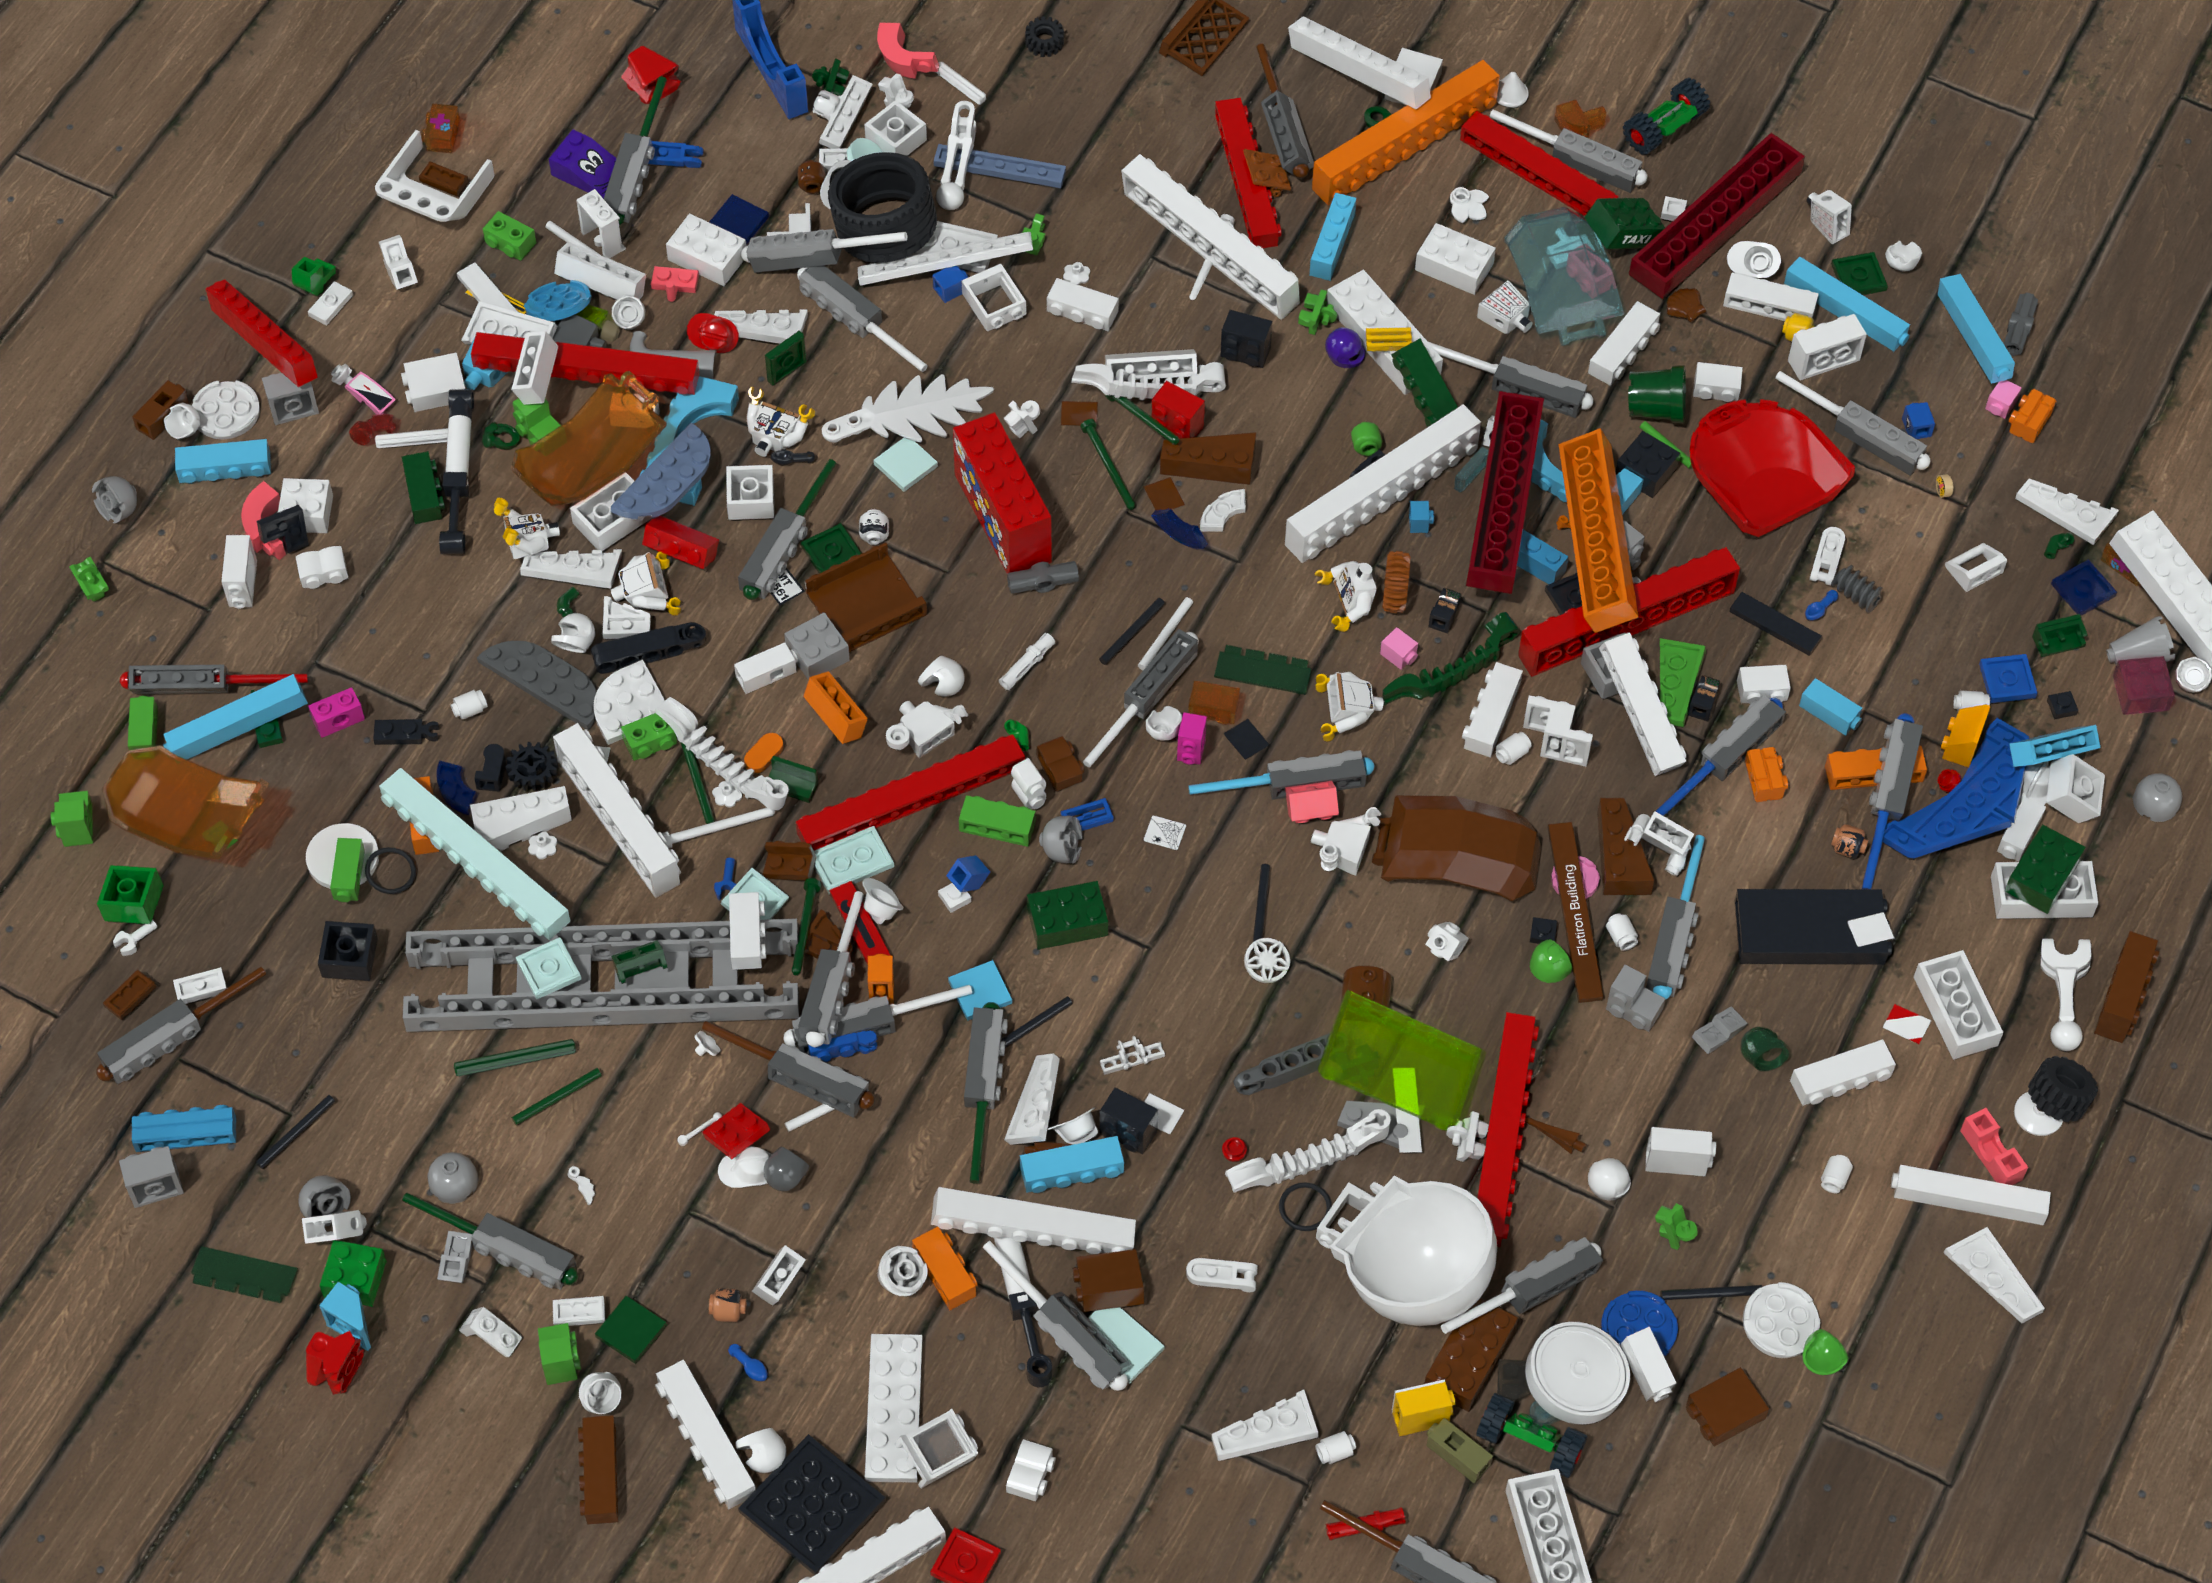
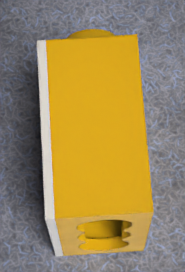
[1392,1379,1455,1437]

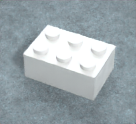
[666,213,746,286]
[1415,223,1496,295]
[1788,314,1867,380]
[570,472,652,551]

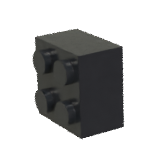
[1220,310,1273,368]
[1615,431,1681,498]
[318,921,378,981]
[1100,1087,1158,1155]

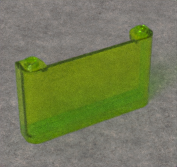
[1318,990,1482,1130]

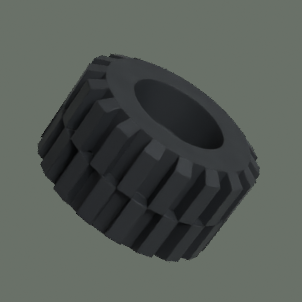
[2028,1056,2098,1122]

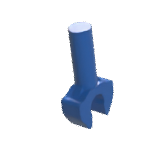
[714,858,736,900]

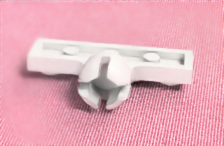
[813,75,873,149]

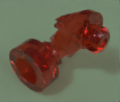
[349,413,397,445]

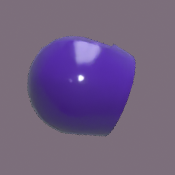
[1325,327,1365,368]

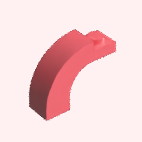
[877,23,939,78]
[241,481,286,560]

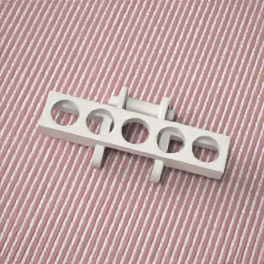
[1100,1036,1165,1075]

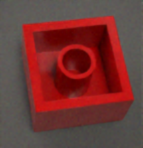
[1151,380,1205,439]

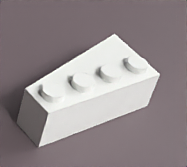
[470,786,572,851]

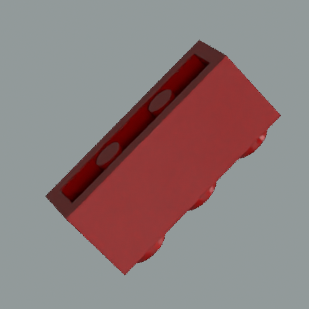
[642,516,719,569]

